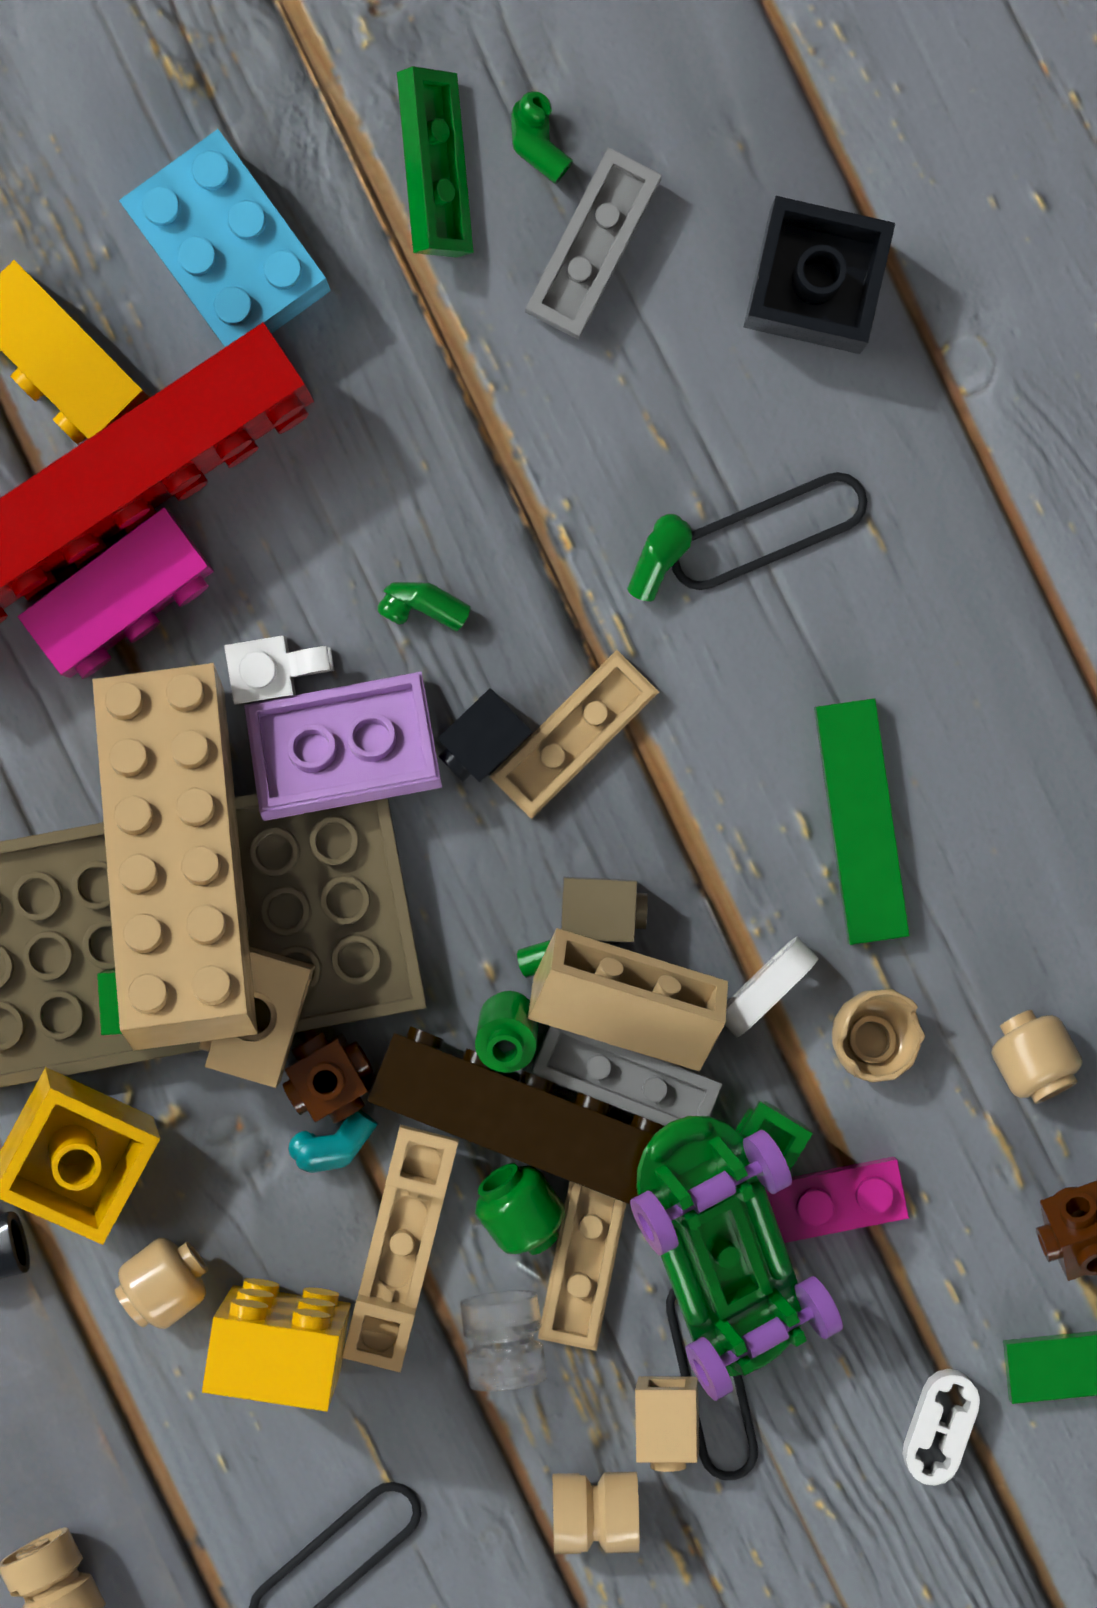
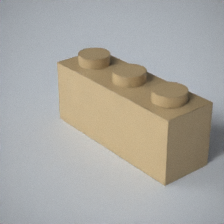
[528,928,728,1072]

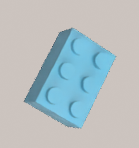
[119,129,331,347]

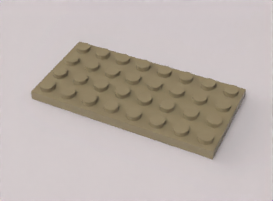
[0,794,427,1088]

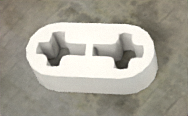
[725,936,818,1038]
[902,1369,980,1486]

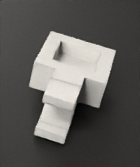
[224,635,335,705]

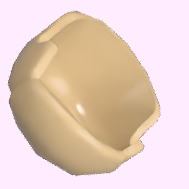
[832,989,925,1083]

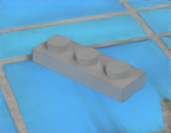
[525,147,662,340]
[532,1026,722,1126]

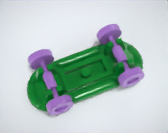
[630,1116,843,1401]

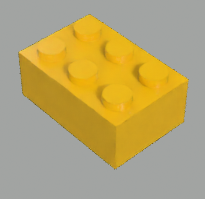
[202,1278,351,1412]

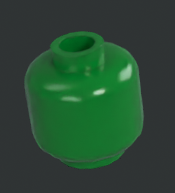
[475,1163,565,1255]

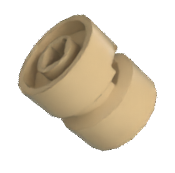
[552,1472,640,1555]
[0,1527,106,1608]

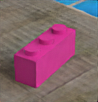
[17,508,214,679]

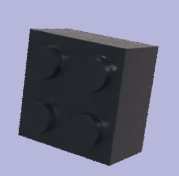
[743,196,895,354]

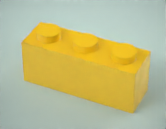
[0,260,150,445]

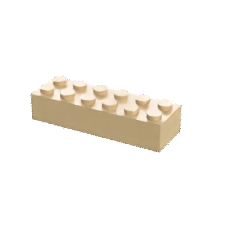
[92,663,257,1051]

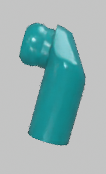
[288,1110,378,1173]

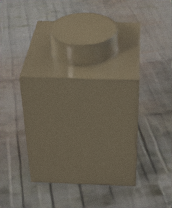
[561,877,648,942]

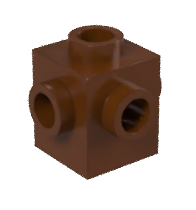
[282,1032,374,1124]
[1036,1181,1097,1281]

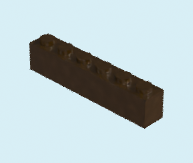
[367,1026,664,1204]

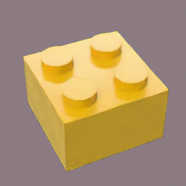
[0,1067,160,1245]

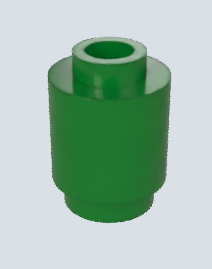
[475,991,539,1073]

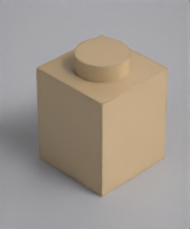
[635,1376,699,1472]

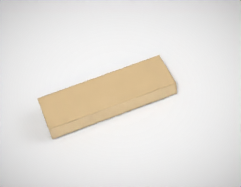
[489,650,659,819]
[538,1181,627,1351]

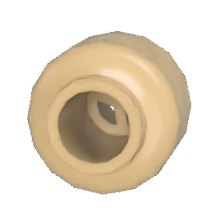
[991,1010,1082,1104]
[115,1238,208,1329]

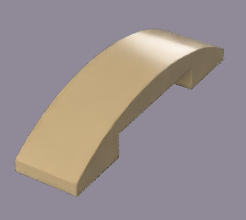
[342,1125,459,1373]

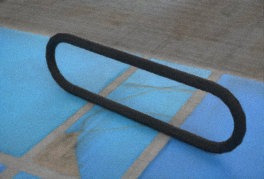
[672,472,868,590]
[666,1288,758,1480]
[249,1482,422,1608]

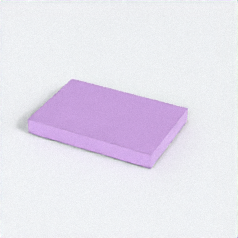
[244,672,442,821]

